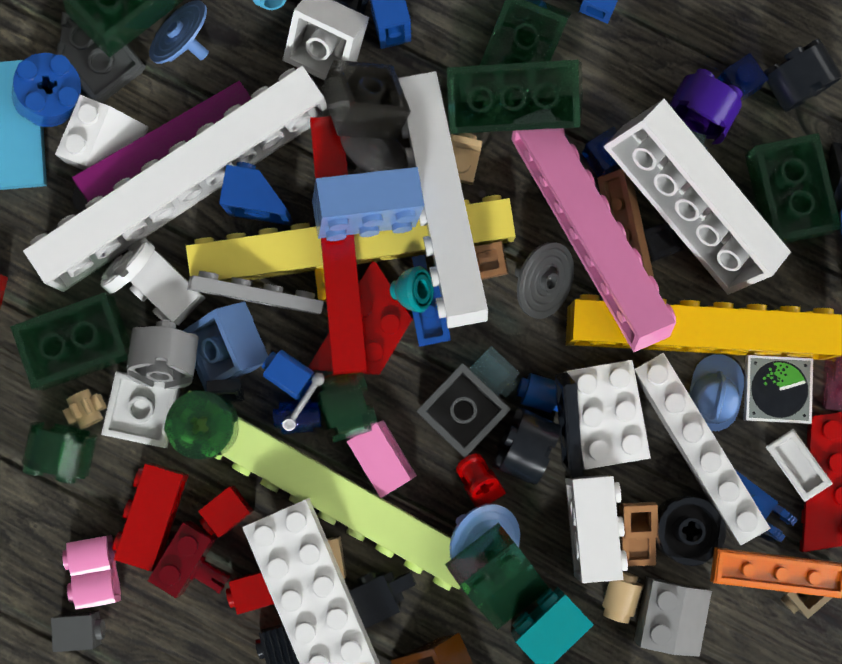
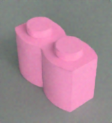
[62,535,121,610]

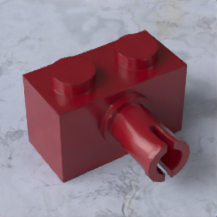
[147,520,231,598]

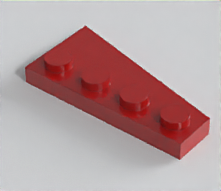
[799,412,842,552]

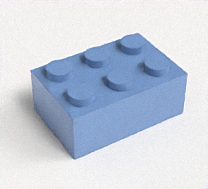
[312,167,424,241]

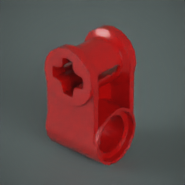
[456,453,506,507]

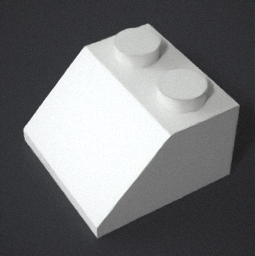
[55,95,149,170]

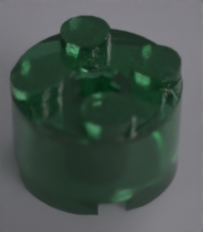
[317,372,377,443]
[164,391,239,459]
[22,422,98,484]

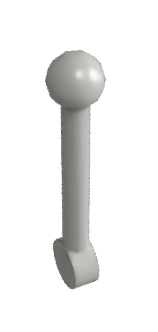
[282,373,325,431]

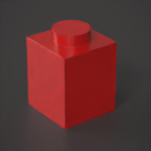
[198,485,254,538]
[226,571,274,615]

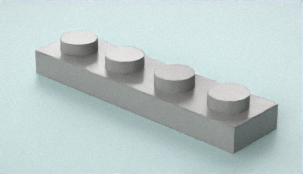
[187,271,324,315]

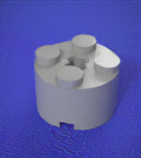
[127,321,199,389]

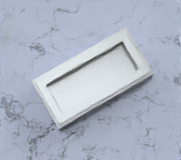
[766,429,833,502]

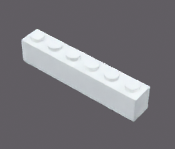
[634,353,771,546]

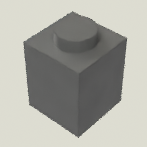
[51,611,106,652]

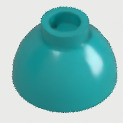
[390,266,434,312]

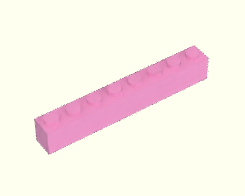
[511,109,676,352]

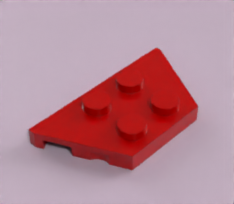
[308,261,413,375]

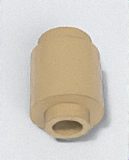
[602,571,643,624]

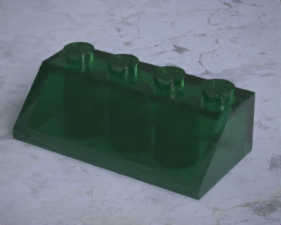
[447,59,583,134]

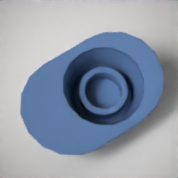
[689,354,744,431]

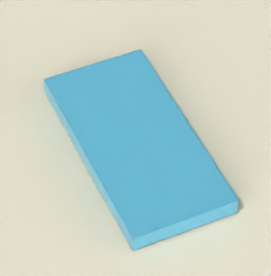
[0,60,47,190]

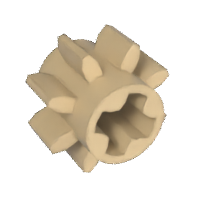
[62,389,107,429]

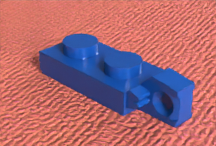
[412,254,451,347]

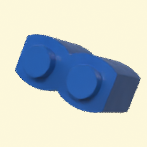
[262,350,315,401]

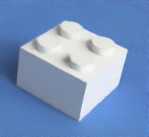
[283,0,369,87]

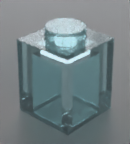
[469,346,520,397]

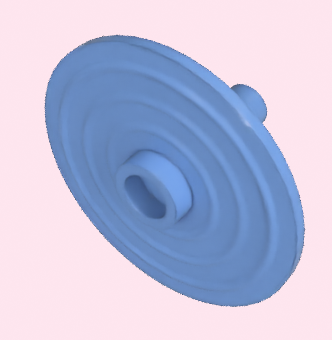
[149,0,209,64]
[450,504,520,582]

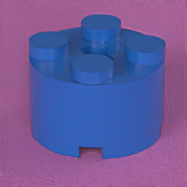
[12,53,81,127]

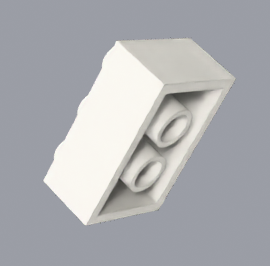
[564,360,651,470]
[565,475,628,583]

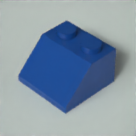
[219,162,293,226]

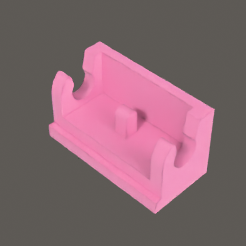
[346,420,417,498]

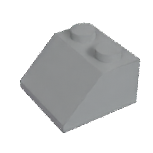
[634,577,712,657]

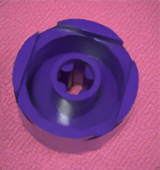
[669,69,743,144]

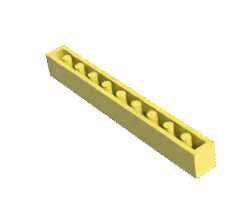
[186,195,516,283]

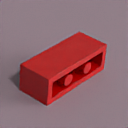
[112,463,189,572]

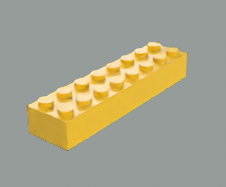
[566,294,842,360]

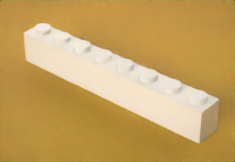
[394,71,488,328]

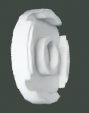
[100,238,155,294]

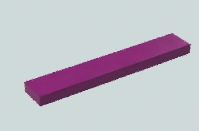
[72,80,252,202]

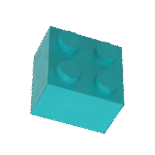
[511,587,594,664]

